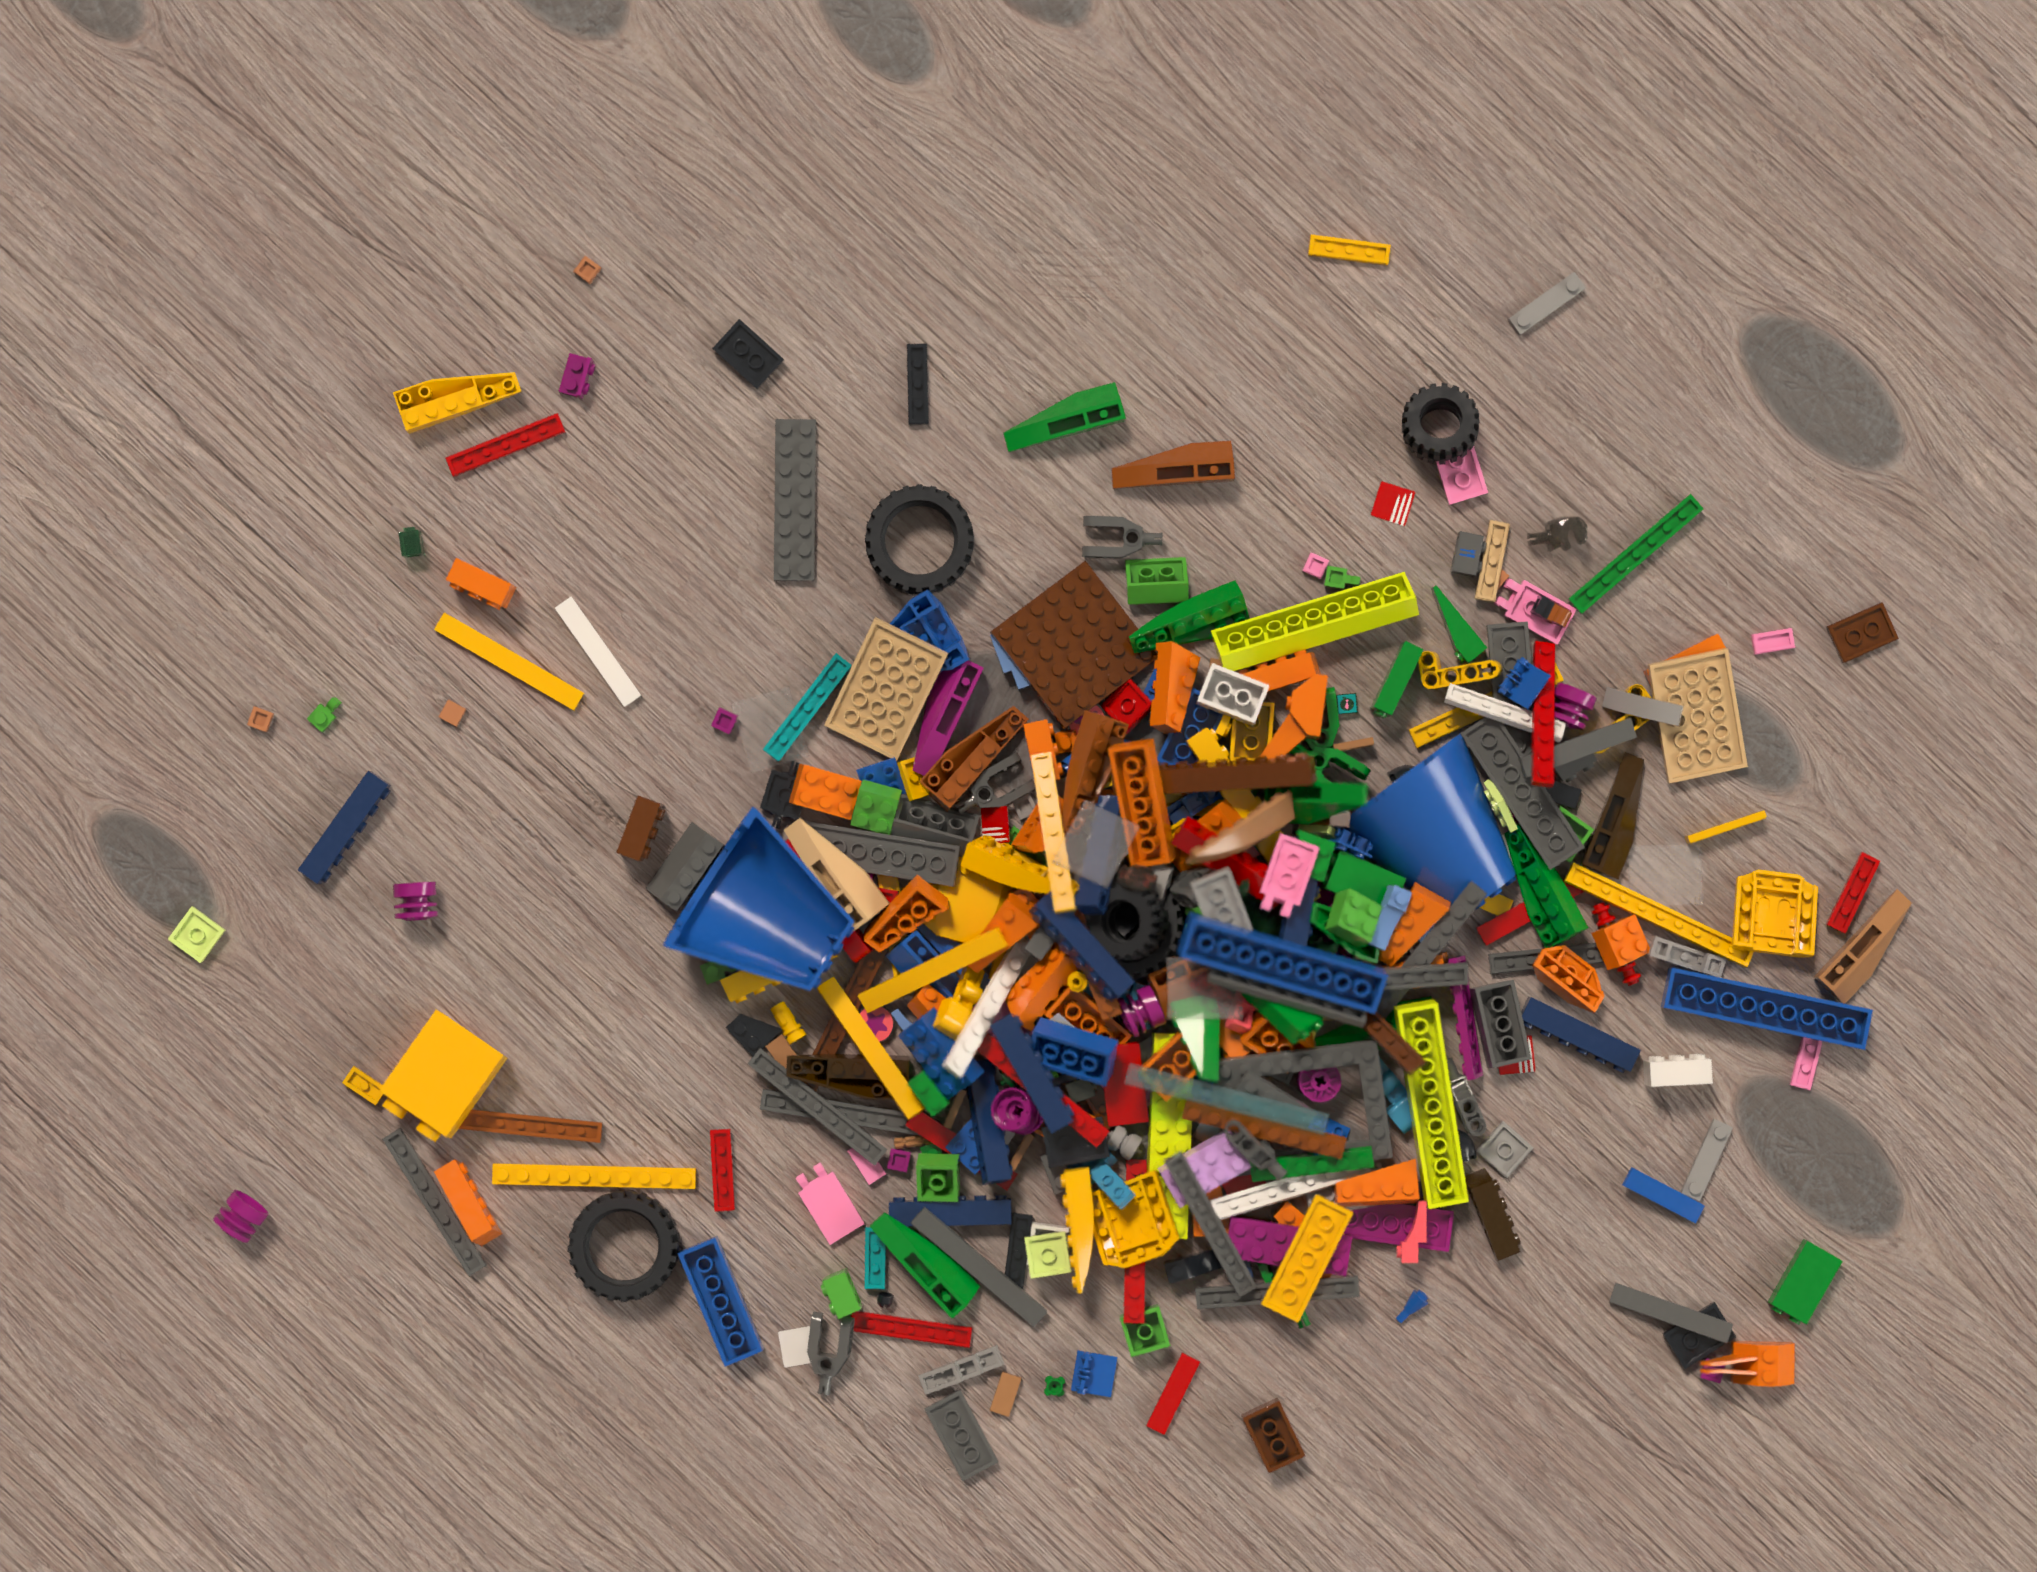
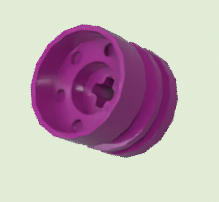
[1554,682,1597,730]
[393,882,438,921]
[1118,985,1166,1038]
[1296,1067,1342,1102]
[991,1088,1043,1135]
[213,1190,269,1243]

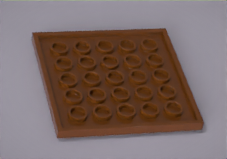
[990,560,1158,729]

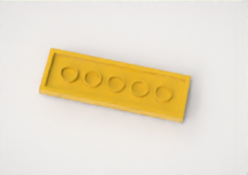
[1261,1194,1353,1322]

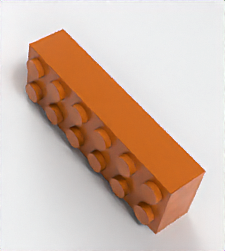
[1108,738,1176,868]

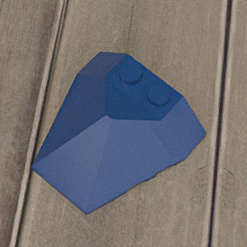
[890,589,970,671]

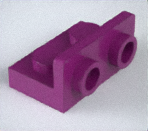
[558,353,595,399]

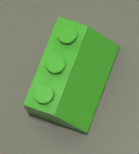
[1125,557,1188,605]

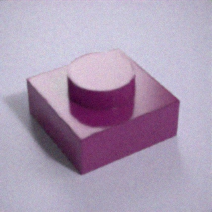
[711,707,739,734]
[887,1148,911,1172]
[1700,1358,1726,1384]

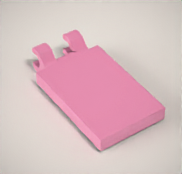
[1493,578,1577,645]
[1260,834,1319,917]
[796,1162,865,1245]

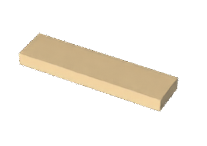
[1474,520,1510,603]

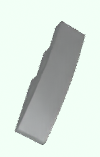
[918,1345,1004,1395]

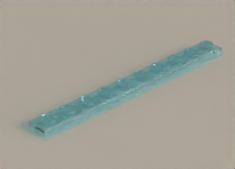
[1125,1063,1329,1134]

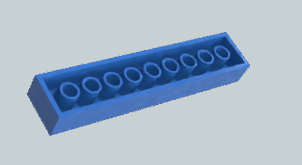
[1177,912,1388,1014]
[1661,968,1873,1050]

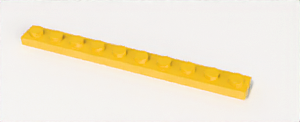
[1564,862,1754,968]
[492,1163,696,1189]

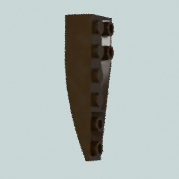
[1580,752,1644,880]
[786,1054,909,1100]

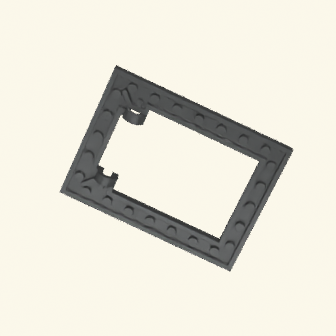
[1216,1040,1393,1177]

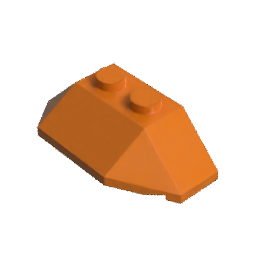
[1532,945,1605,1013]

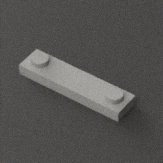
[1508,272,1586,336]
[1680,1119,1733,1201]

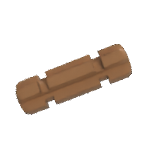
[894,1135,933,1149]

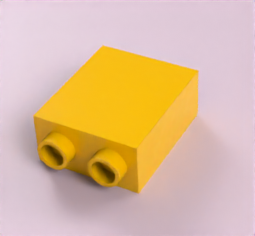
[379,1009,508,1142]

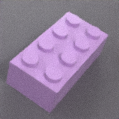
[1157,1130,1251,1208]

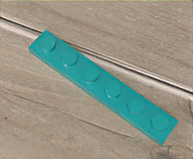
[763,653,852,762]

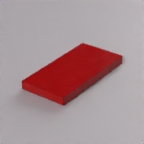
[1103,1042,1149,1127]

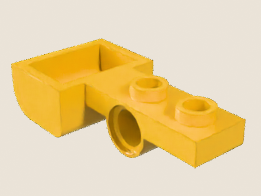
[933,966,985,1041]

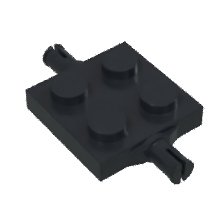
[760,761,803,829]

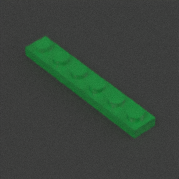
[1250,1146,1374,1182]

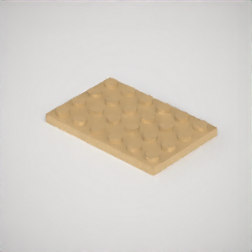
[824,617,948,761]
[1647,648,1748,783]

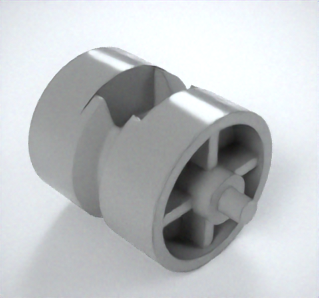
[1107,1125,1142,1161]

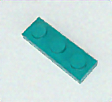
[864,1227,886,1289]

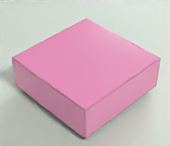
[1302,553,1329,579]

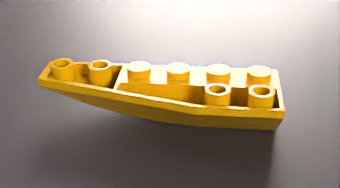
[393,372,522,434]
[960,835,1079,895]
[1061,1167,1093,1293]

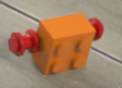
[1591,901,1650,986]

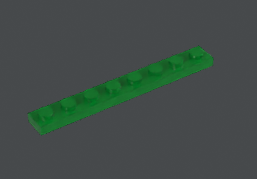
[1568,494,1704,614]

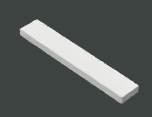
[555,597,641,707]
[1444,683,1566,742]

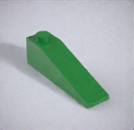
[1431,585,1487,664]

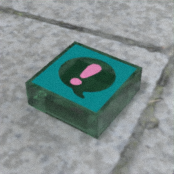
[1336,693,1358,715]

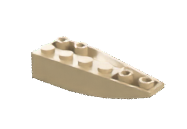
[784,818,889,931]

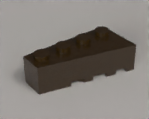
[1465,1168,1521,1261]

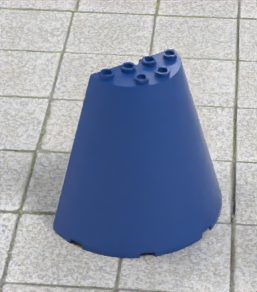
[1334,734,1516,911]
[663,807,855,990]

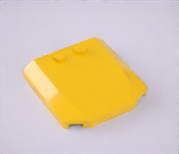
[923,857,1013,943]
[1732,870,1818,958]
[1092,1170,1179,1268]

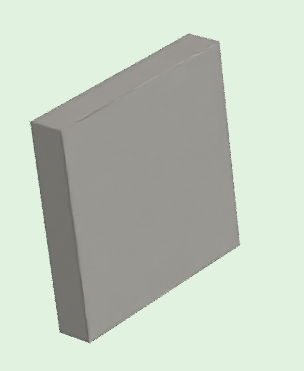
[1476,1121,1533,1178]

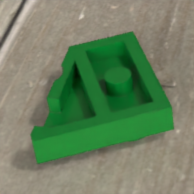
[1296,830,1336,882]

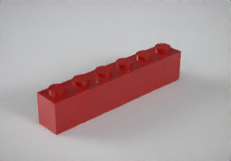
[1171,816,1279,908]

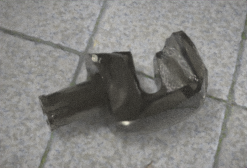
[1527,516,1588,552]

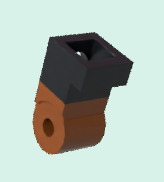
[1530,595,1572,628]

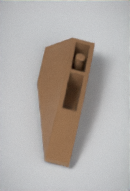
[1185,791,1294,864]
[1814,889,1912,1004]

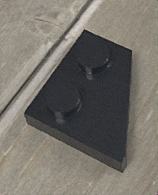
[726,1014,782,1056]

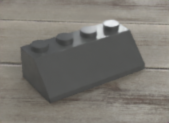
[890,794,980,858]
[646,822,725,911]
[1469,980,1532,1068]

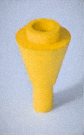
[1067,972,1088,992]

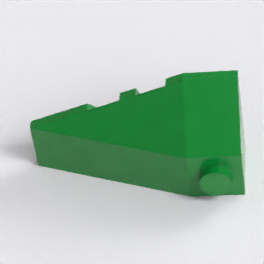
[1310,902,1380,964]
[1169,996,1220,1082]

